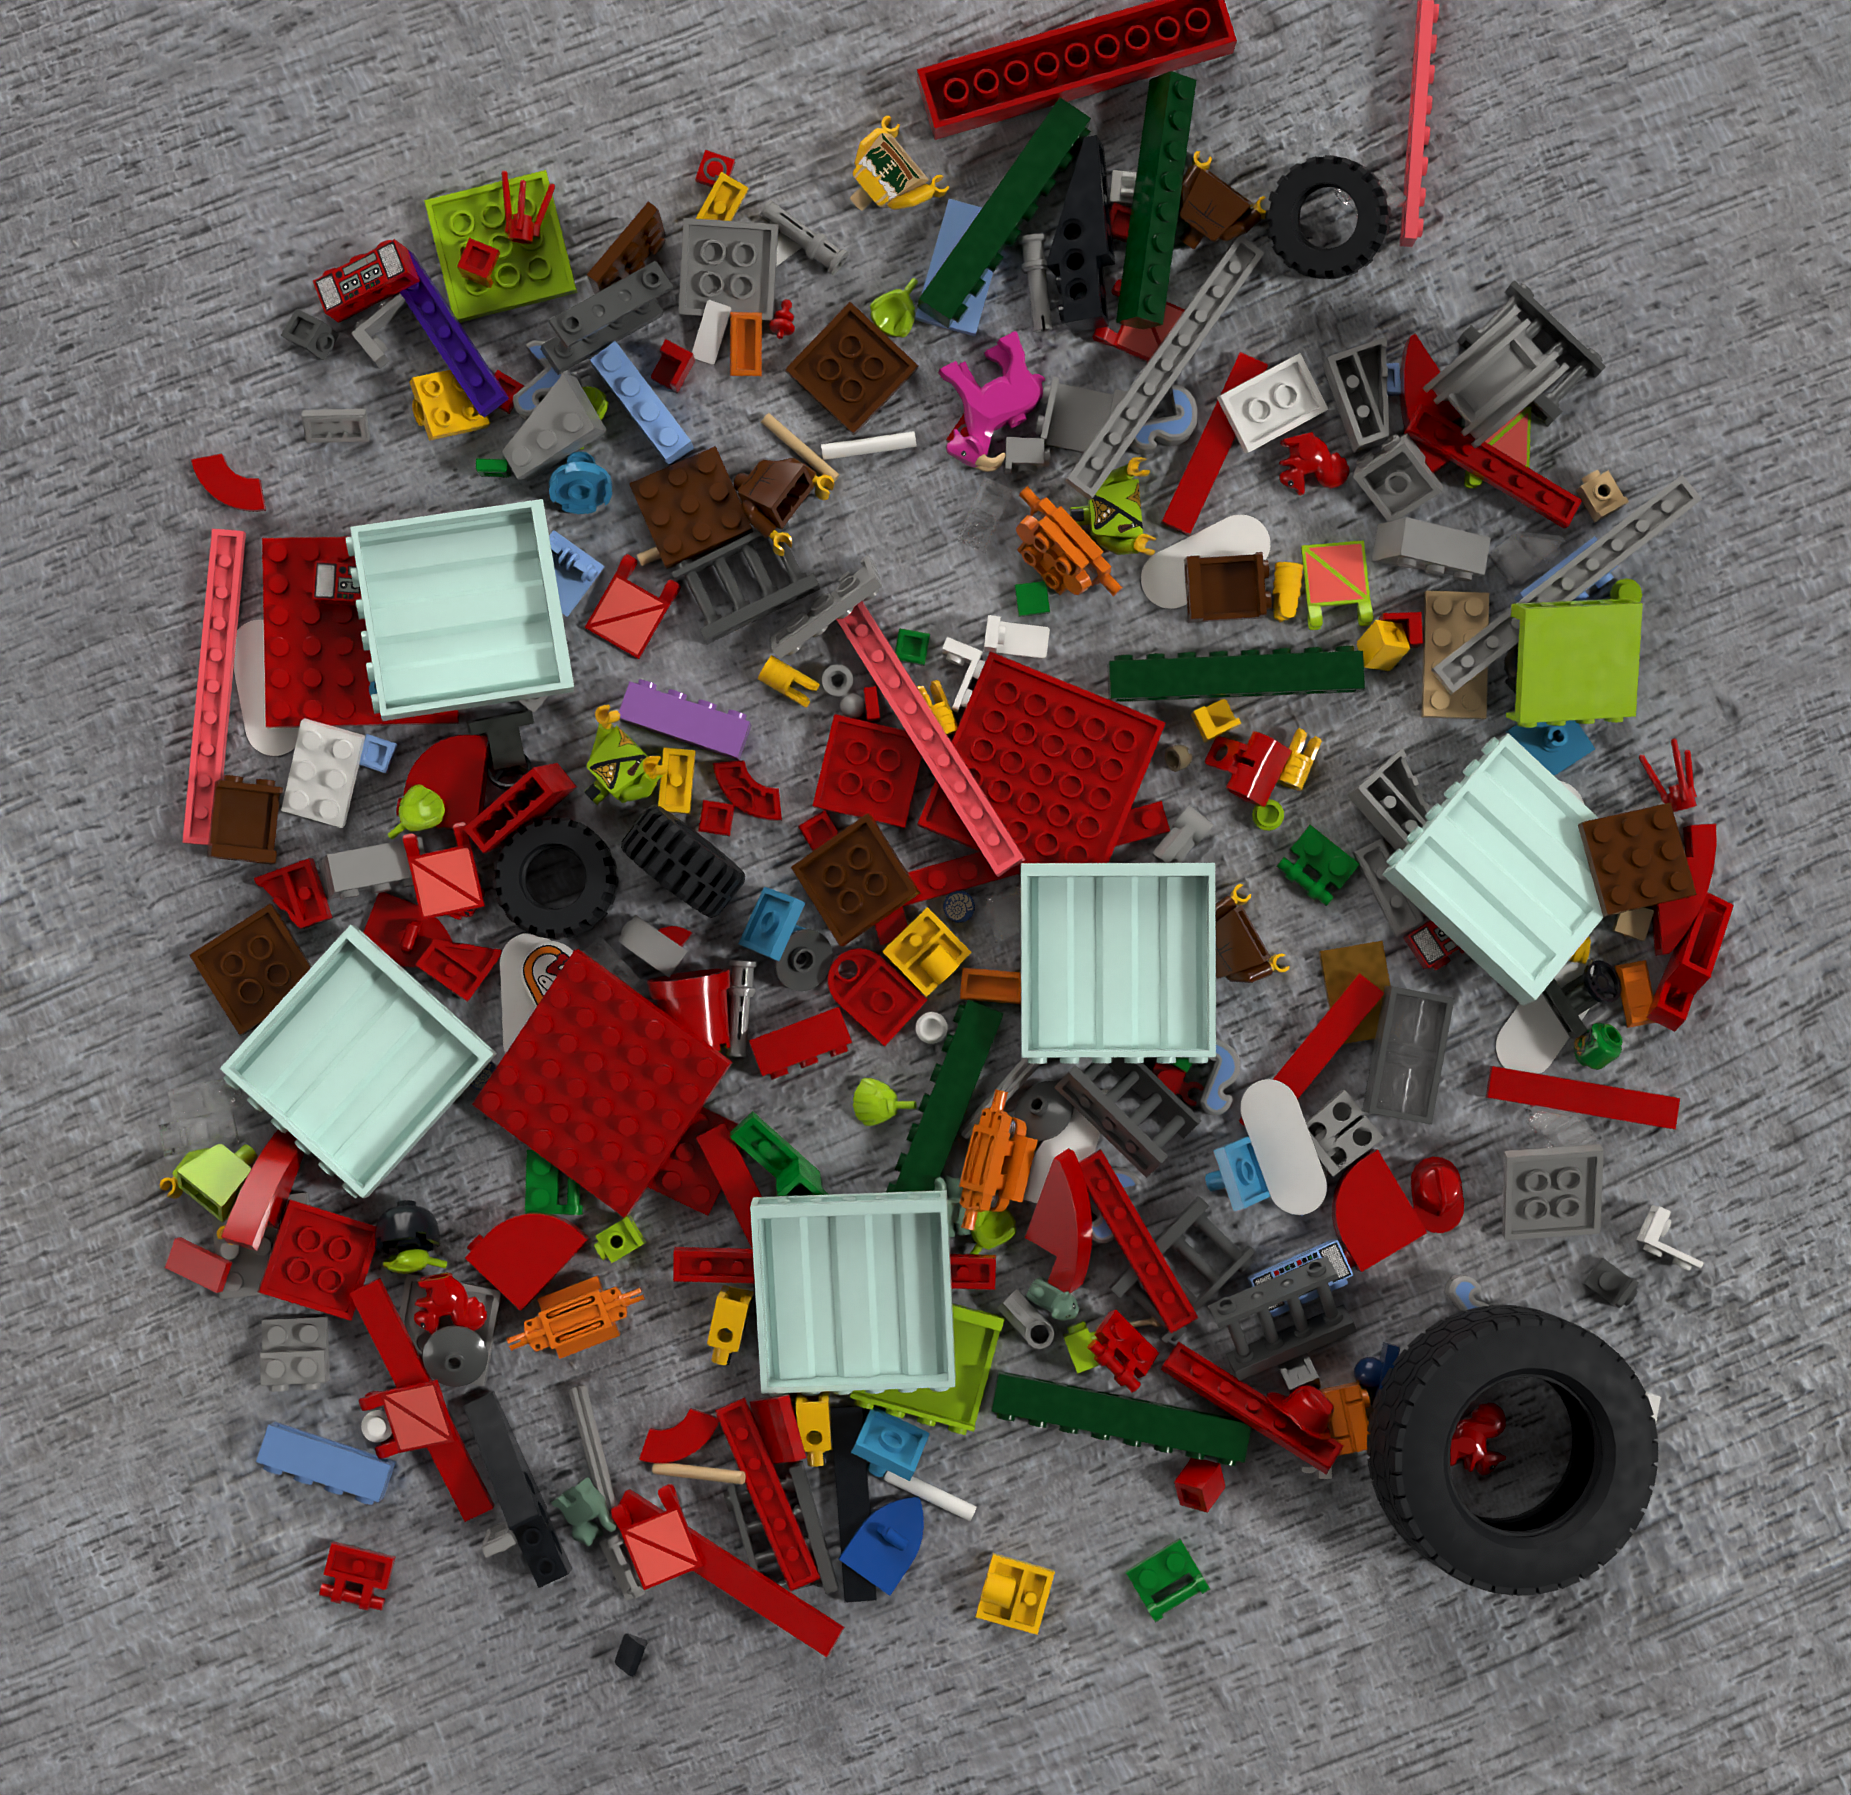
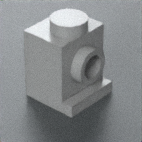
[1004,437,1050,475]

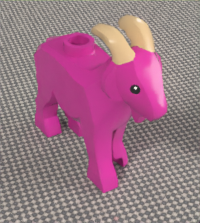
[938,331,1045,472]

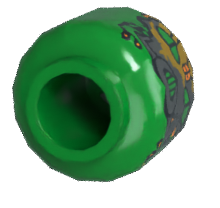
[1574,1022,1623,1070]

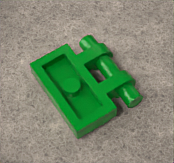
[1276,825,1360,906]

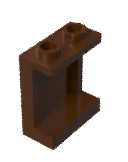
[1184,552,1272,623]
[207,775,283,865]

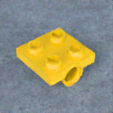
[409,370,490,441]
[882,907,972,997]
[975,1553,1055,1635]

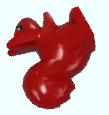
[1279,432,1350,496]
[414,1272,487,1335]
[1450,1403,1506,1475]

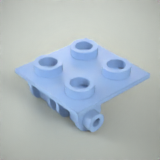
[549,530,605,617]

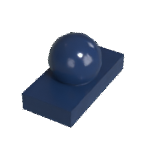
[1354,1342,1400,1406]

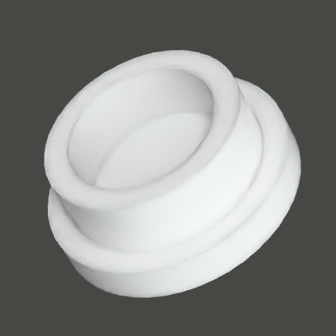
[916,1012,947,1044]
[361,1410,392,1442]

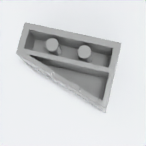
[1322,337,1389,454]
[502,373,607,481]
[1372,517,1491,582]
[1347,748,1430,850]
[319,837,425,900]

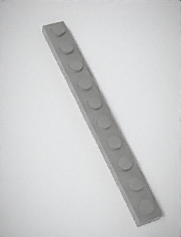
[1064,235,1264,500]
[1431,474,1702,695]

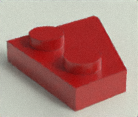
[254,858,333,929]
[415,939,502,1002]

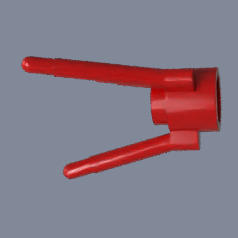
[501,171,555,244]
[1639,738,1697,812]

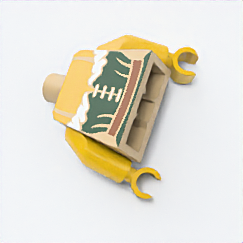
[850,116,949,211]

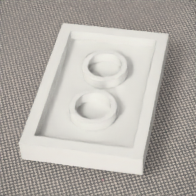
[1217,353,1328,454]
[281,718,366,828]

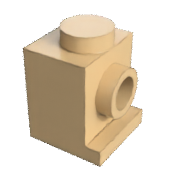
[1576,470,1629,523]

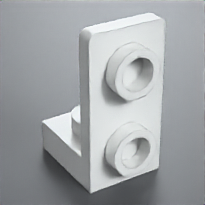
[983,615,1050,659]
[942,637,985,713]
[1636,1205,1704,1271]

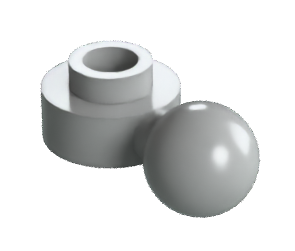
[822,664,866,719]

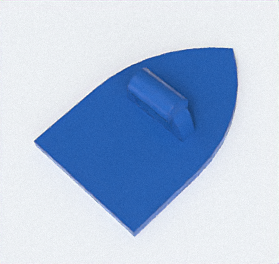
[838,1497,924,1596]

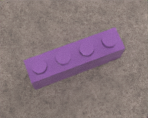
[619,679,752,761]

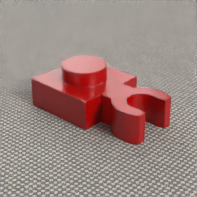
[1151,1060,1204,1106]

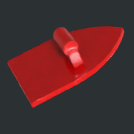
[363,892,453,967]

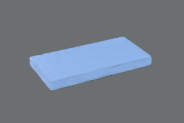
[915,199,993,336]

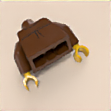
[1179,151,1266,249]
[734,458,834,556]
[1215,884,1290,983]

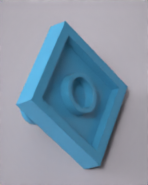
[1506,720,1595,776]
[738,886,806,961]
[1205,1136,1271,1211]
[851,1406,930,1481]

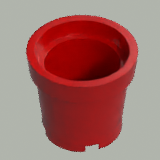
[647,968,731,1051]

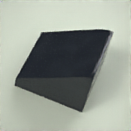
[615,1633,648,1677]

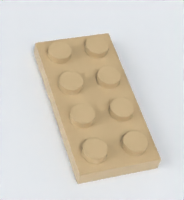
[1421,591,1489,719]

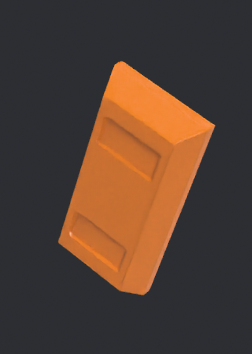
[730,312,762,376]
[1615,960,1656,1028]
[960,967,1021,1004]

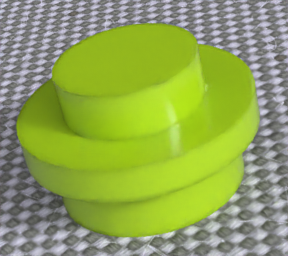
[1610,578,1642,602]
[1252,799,1284,831]

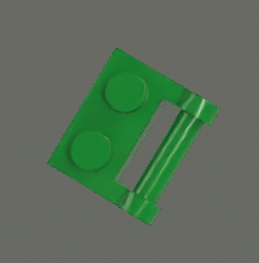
[525,1149,583,1215]
[1125,1538,1210,1623]

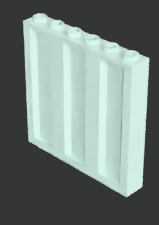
[346,499,574,721]
[1382,733,1603,1006]
[1020,863,1216,1064]
[220,925,497,1198]
[750,1190,956,1397]

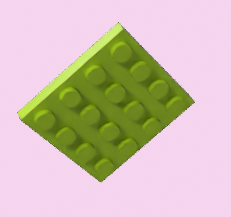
[424,170,578,323]

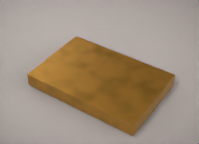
[1319,940,1399,1044]

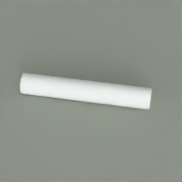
[821,431,917,460]
[883,1470,977,1521]

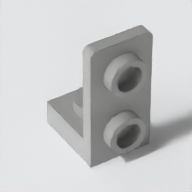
[351,294,408,369]

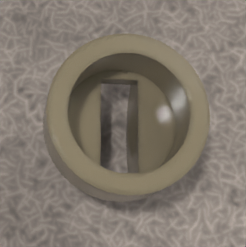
[1165,745,1193,772]

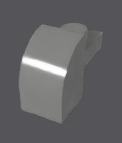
[617,915,688,977]

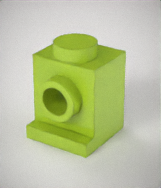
[594,1215,646,1263]
[1063,1321,1100,1374]

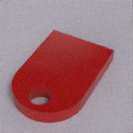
[828,948,928,1046]

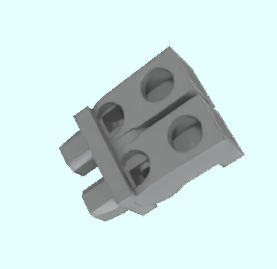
[1305,1089,1384,1177]

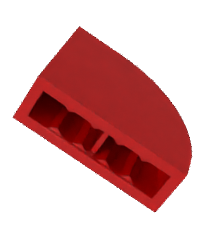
[396,735,491,831]
[463,763,577,853]
[1332,1149,1427,1272]
[465,1213,590,1311]

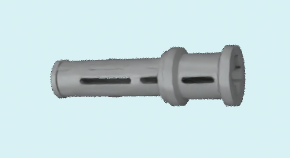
[760,200,849,275]
[1018,234,1053,333]
[726,960,757,1057]

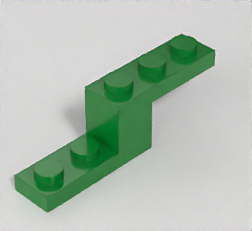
[730,1111,829,1196]

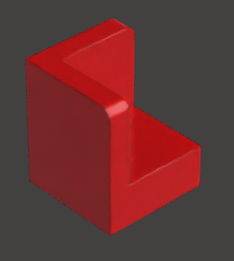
[457,238,500,288]
[651,339,695,393]
[1379,612,1423,648]
[1174,1458,1226,1513]

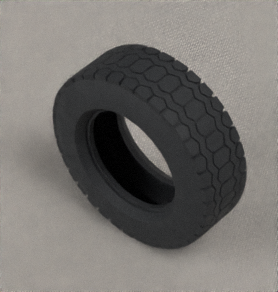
[1367,1305,1658,1596]

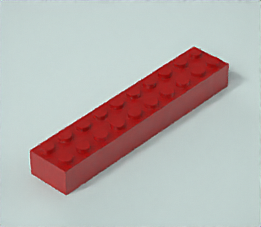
[917,0,1237,140]

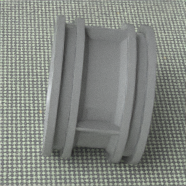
[1423,306,1569,449]

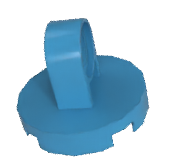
[549,451,612,514]

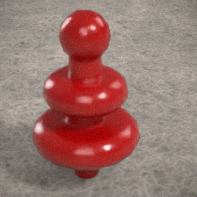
[769,299,795,339]

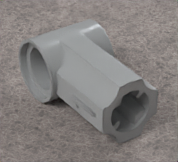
[1152,805,1214,863]
[997,1289,1055,1349]

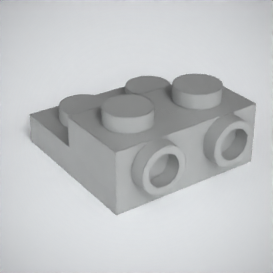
[1353,434,1443,522]
[260,1316,330,1392]

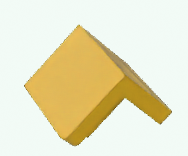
[1357,620,1410,671]
[1191,699,1241,743]

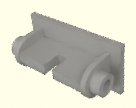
[599,1532,656,1601]

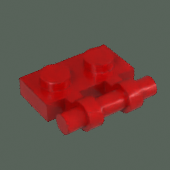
[1087,1309,1159,1393]
[319,1541,396,1611]

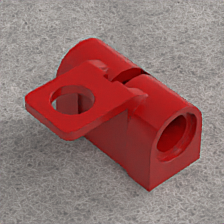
[1205,731,1292,808]

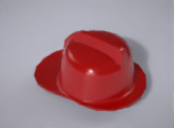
[1411,1156,1464,1233]
[1266,1385,1334,1441]

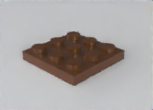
[587,201,666,294]
[785,302,919,436]
[629,446,753,570]
[1578,802,1697,917]
[791,813,920,947]
[189,903,312,1036]

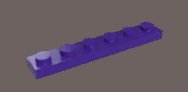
[400,250,509,418]

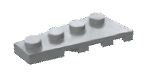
[770,555,882,659]

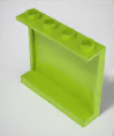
[1506,598,1643,728]
[850,1303,1004,1435]

